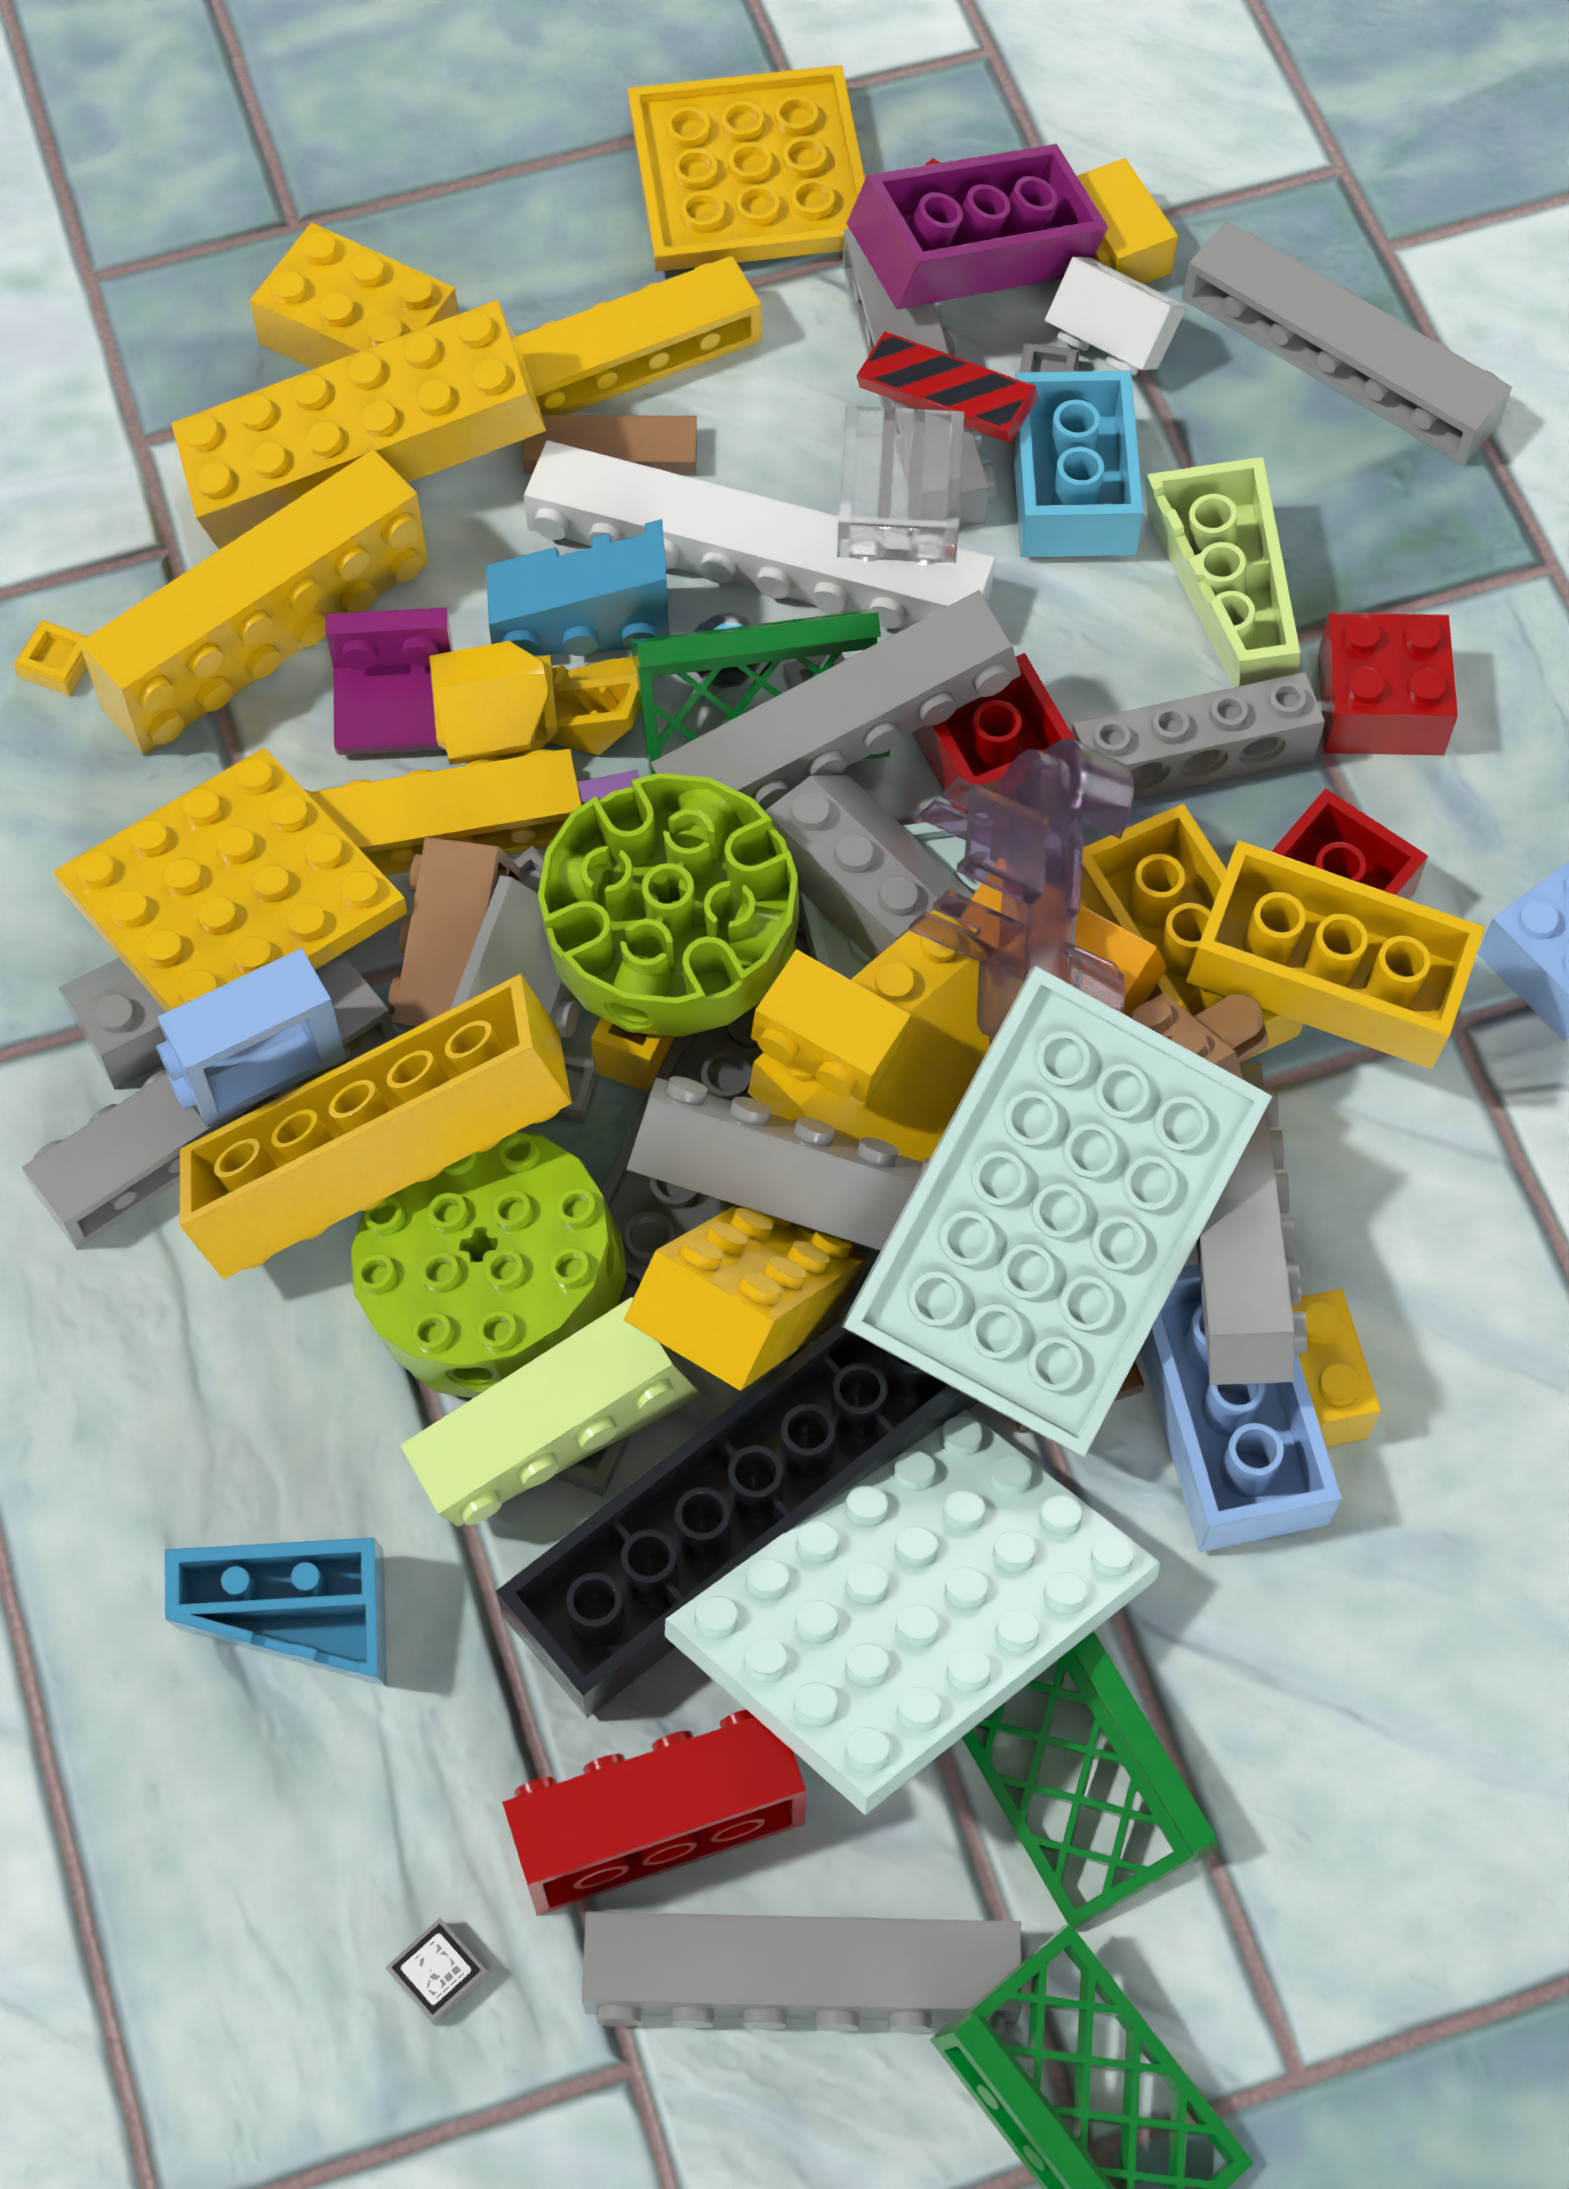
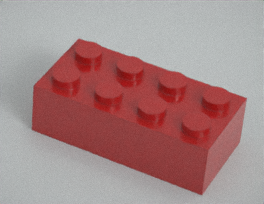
[502,1709,806,1916]

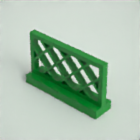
[630,610,890,775]
[961,1631,1219,1929]
[930,1923,1254,2189]

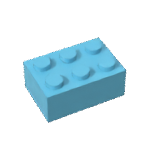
[1012,371,1144,557]

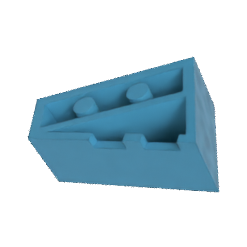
[486,519,669,656]
[165,1537,387,1687]

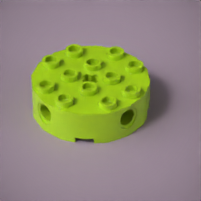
[538,773,799,1037]
[351,1132,627,1398]

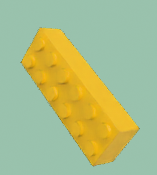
[171,299,546,550]
[79,449,429,756]
[180,974,572,1280]

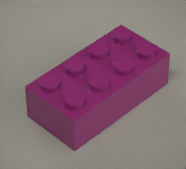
[846,144,1109,310]

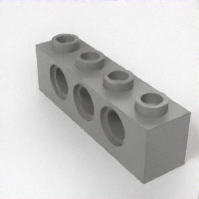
[1071,672,1325,811]

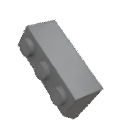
[765,775,974,961]
[450,875,579,1044]
[58,958,166,1090]

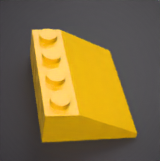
[748,905,1017,1162]

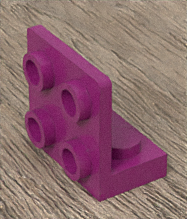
[326,608,453,755]

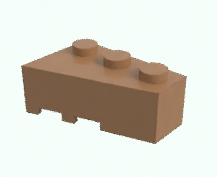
[388,837,524,1032]

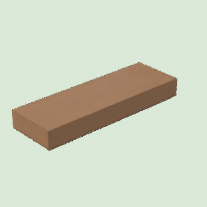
[523,415,697,475]

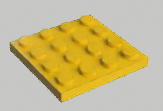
[627,65,865,272]
[53,747,408,1012]

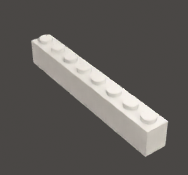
[524,440,995,629]

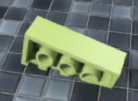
[1146,457,1300,687]
[400,1297,702,1527]

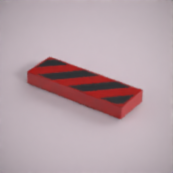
[856,331,1038,443]

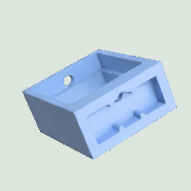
[156,948,346,1127]

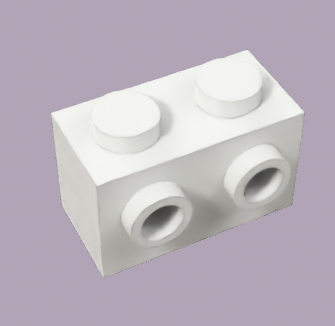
[1044,257,1187,375]

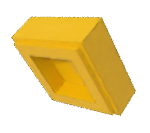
[13,620,88,696]

